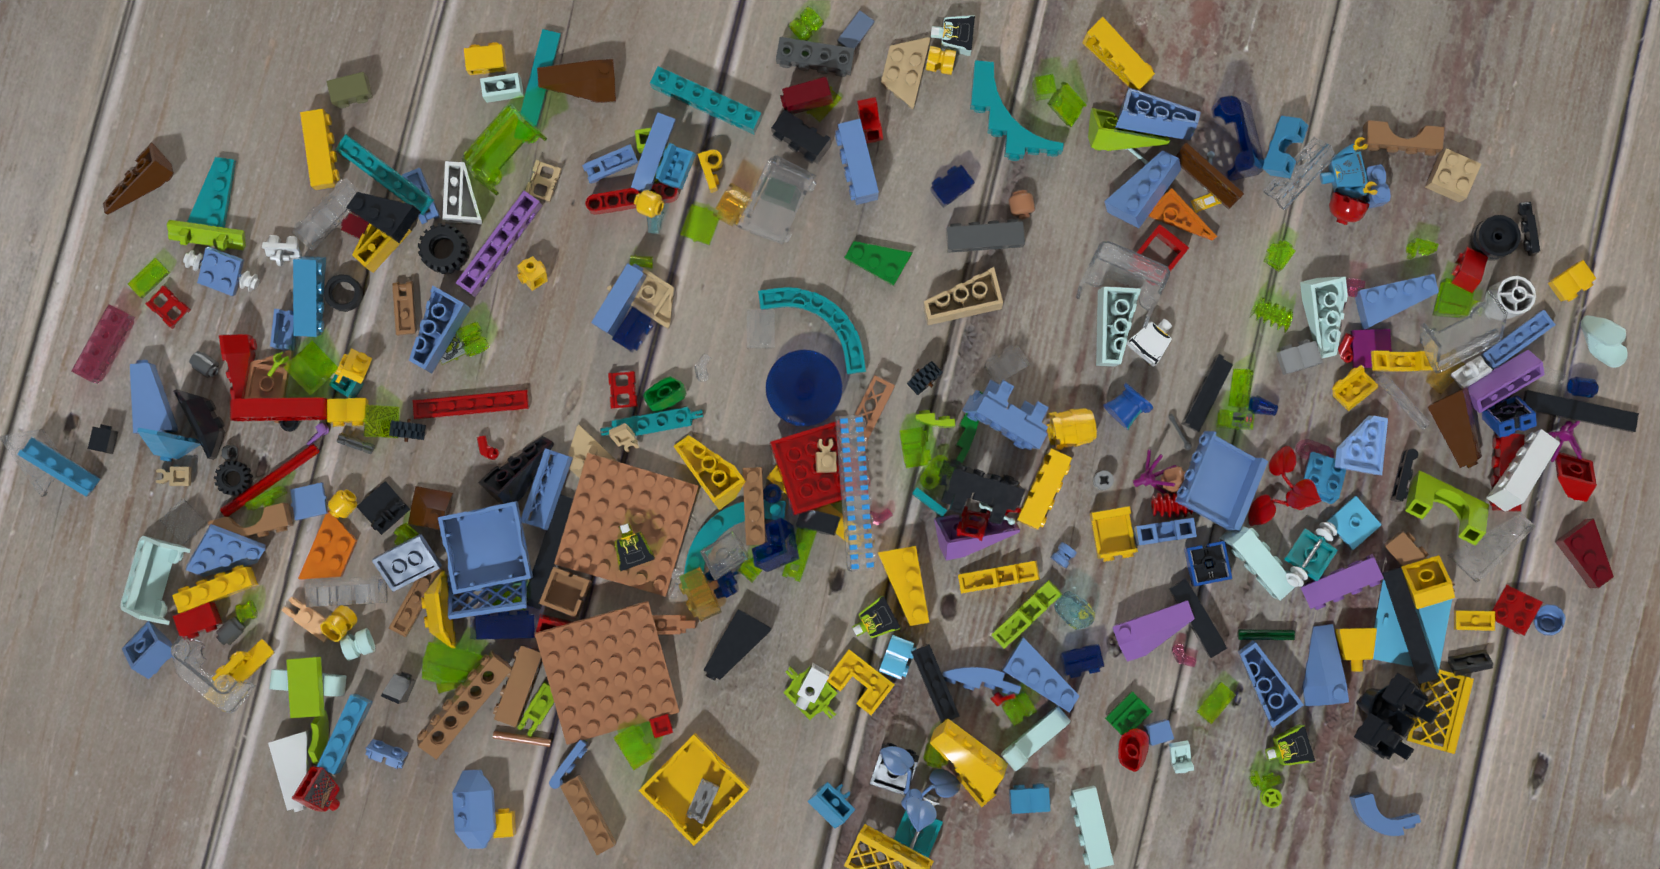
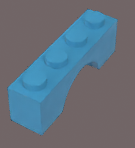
[317,694,373,775]

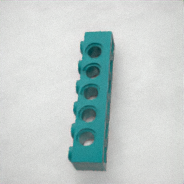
[650,66,762,135]

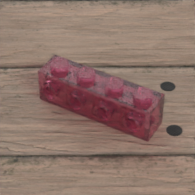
[71,304,135,384]

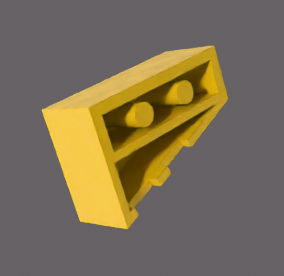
[352,224,412,273]

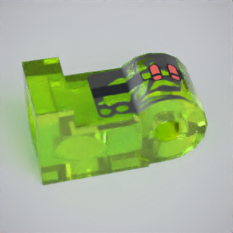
[1216,409,1254,430]

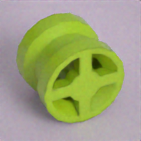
[1260,787,1282,808]

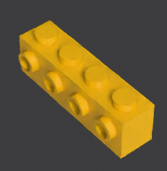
[300,109,340,190]
[172,565,258,613]

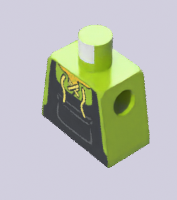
[852,596,900,638]
[1265,724,1316,765]

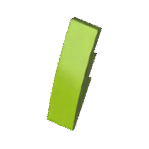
[991,580,1062,649]

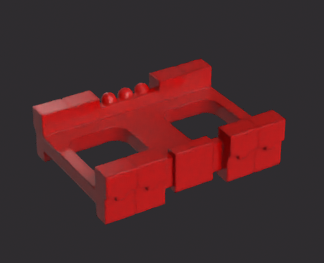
[145,285,191,329]
[608,371,638,409]
[957,506,991,541]

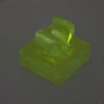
[393,523,419,546]
[738,556,764,583]

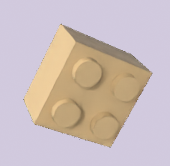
[1425,148,1481,203]

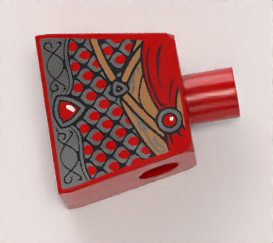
[292,767,340,812]

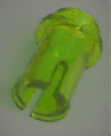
[630,254,653,269]

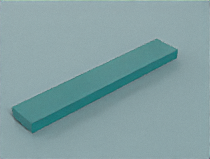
[514,29,561,143]
[335,134,434,215]

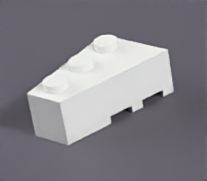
[443,161,482,224]

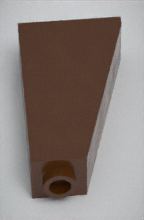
[1428,387,1482,468]

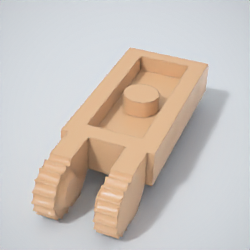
[282,596,328,642]

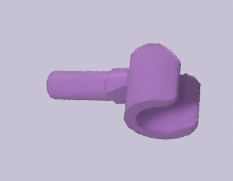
[307,423,329,446]

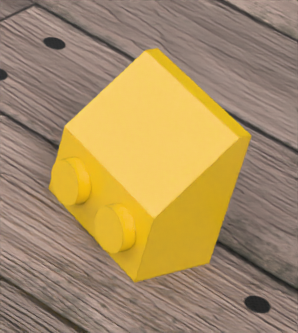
[1401,555,1455,609]

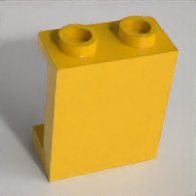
[1089,506,1138,562]

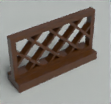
[1175,142,1244,209]

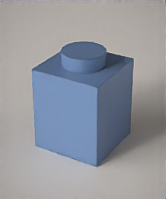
[1143,719,1174,746]

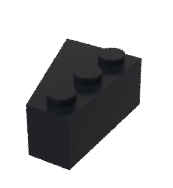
[771,110,831,164]
[346,192,421,243]

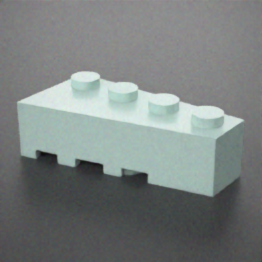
[1096,287,1141,367]

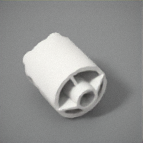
[1485,276,1536,319]

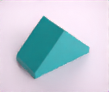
[329,374,364,398]

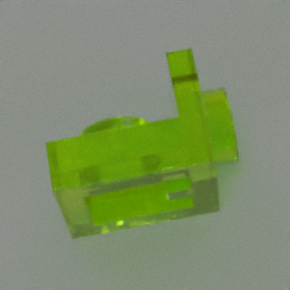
[1406,238,1439,260]
[1249,770,1282,791]

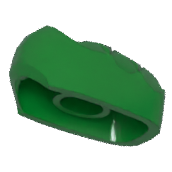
[643,376,687,411]

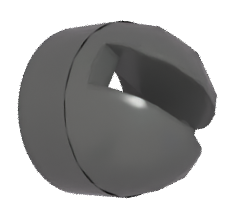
[221,445,238,461]

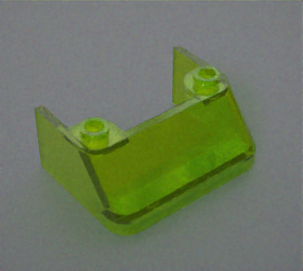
[462,104,547,196]

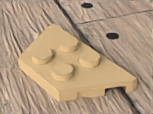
[881,37,930,109]
[607,267,674,329]
[568,425,618,478]

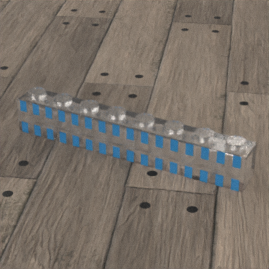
[835,415,876,572]

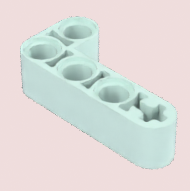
[269,669,347,696]
[1001,706,1071,771]

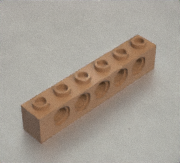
[417,651,512,760]

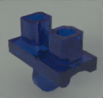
[705,562,739,599]

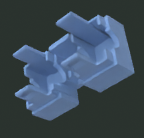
[962,380,1049,450]

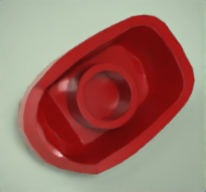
[1118,728,1149,772]

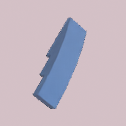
[631,112,676,192]

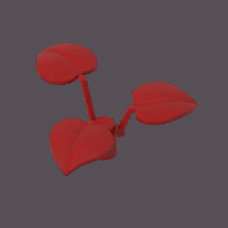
[1248,446,1321,526]

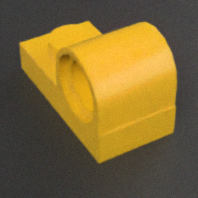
[698,150,723,193]

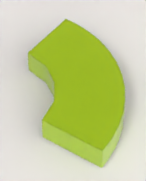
[308,710,329,765]

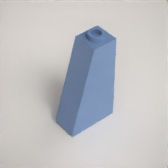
[591,263,646,337]
[130,360,178,434]

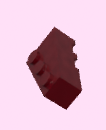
[1555,518,1614,588]

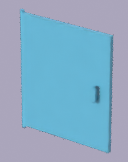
[1373,580,1452,673]

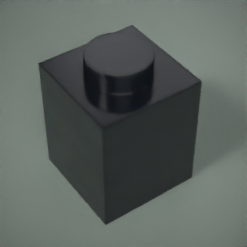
[87,424,118,454]

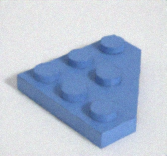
[186,524,266,577]

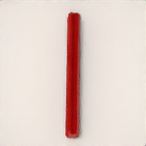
[220,444,320,517]

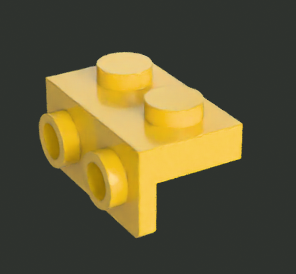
[335,348,372,384]
[1332,365,1378,411]

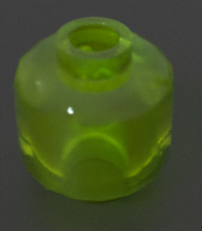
[923,742,948,769]

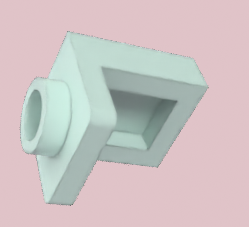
[1169,740,1194,773]

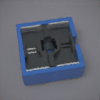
[1482,395,1537,438]
[1184,541,1233,586]

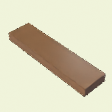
[389,568,444,637]

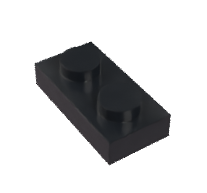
[1448,649,1493,676]

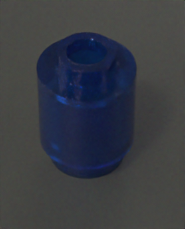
[1567,377,1599,398]

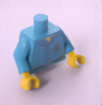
[1320,137,1378,198]

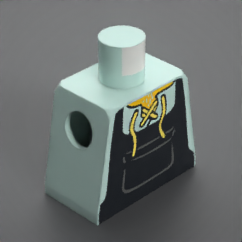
[931,16,975,56]

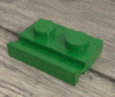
[1105,691,1153,736]

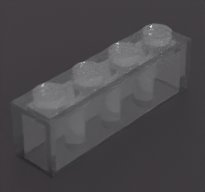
[292,178,362,251]

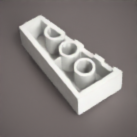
[1487,429,1560,512]

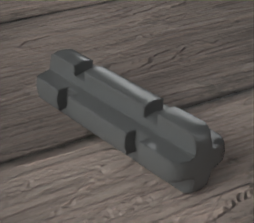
[337,433,375,454]

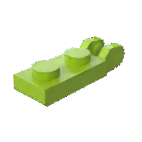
[517,681,554,737]

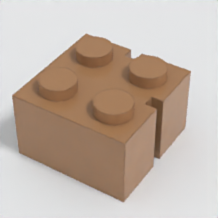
[539,567,592,617]

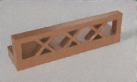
[840,375,895,455]

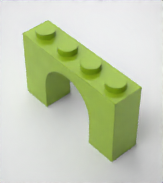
[1405,470,1489,546]

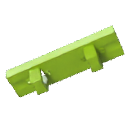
[167,220,246,251]

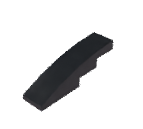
[1169,579,1227,658]

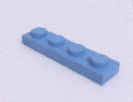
[1481,310,1555,370]

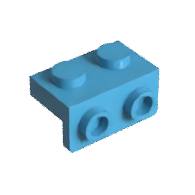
[656,143,696,190]

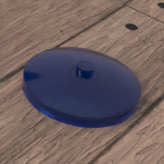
[766,349,843,427]

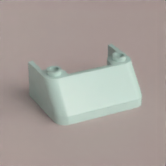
[121,536,191,625]

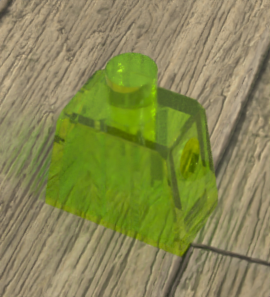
[1432,278,1482,318]

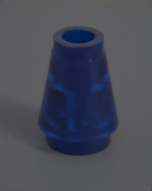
[1247,395,1278,416]

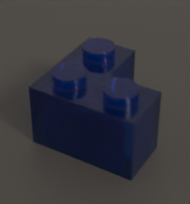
[752,518,799,572]

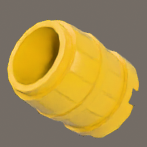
[1046,408,1097,450]

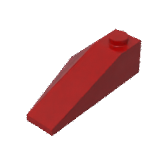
[219,334,257,399]

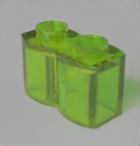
[899,427,932,469]

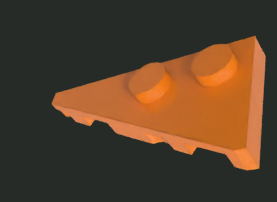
[1148,188,1217,241]

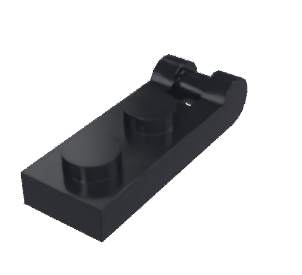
[1390,449,1418,502]

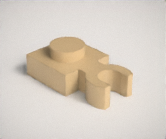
[609,423,639,452]
[816,439,837,473]
[156,467,191,486]

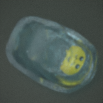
[1054,591,1095,630]

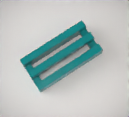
[912,487,947,516]

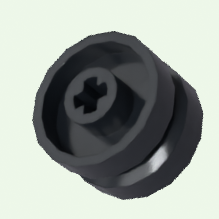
[1470,215,1521,261]

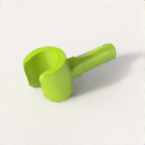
[267,352,289,377]

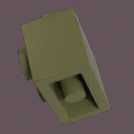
[326,72,373,108]

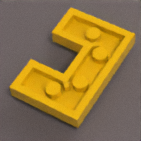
[827,649,895,716]

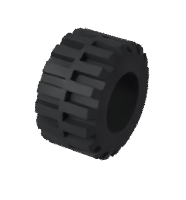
[418,223,470,274]

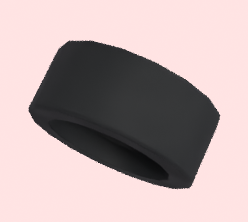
[324,274,363,312]

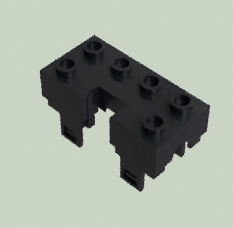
[938,459,1025,525]
[1354,673,1439,760]

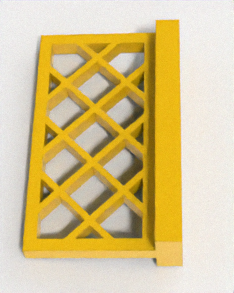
[1406,669,1474,754]
[844,824,934,869]

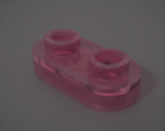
[1295,439,1334,460]

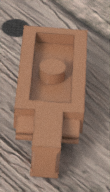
[653,615,696,635]

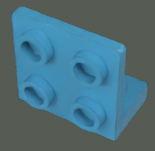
[1303,452,1346,504]

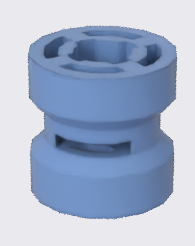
[1050,542,1077,568]

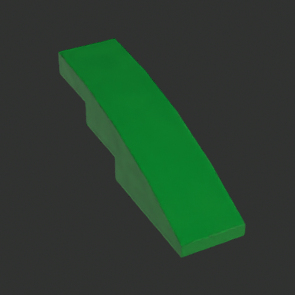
[955,391,983,463]

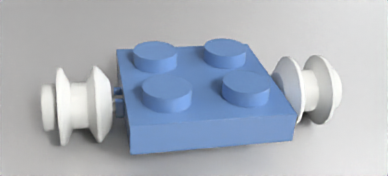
[183,247,260,296]

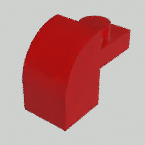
[857,97,883,144]

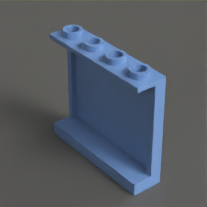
[1175,431,1268,531]

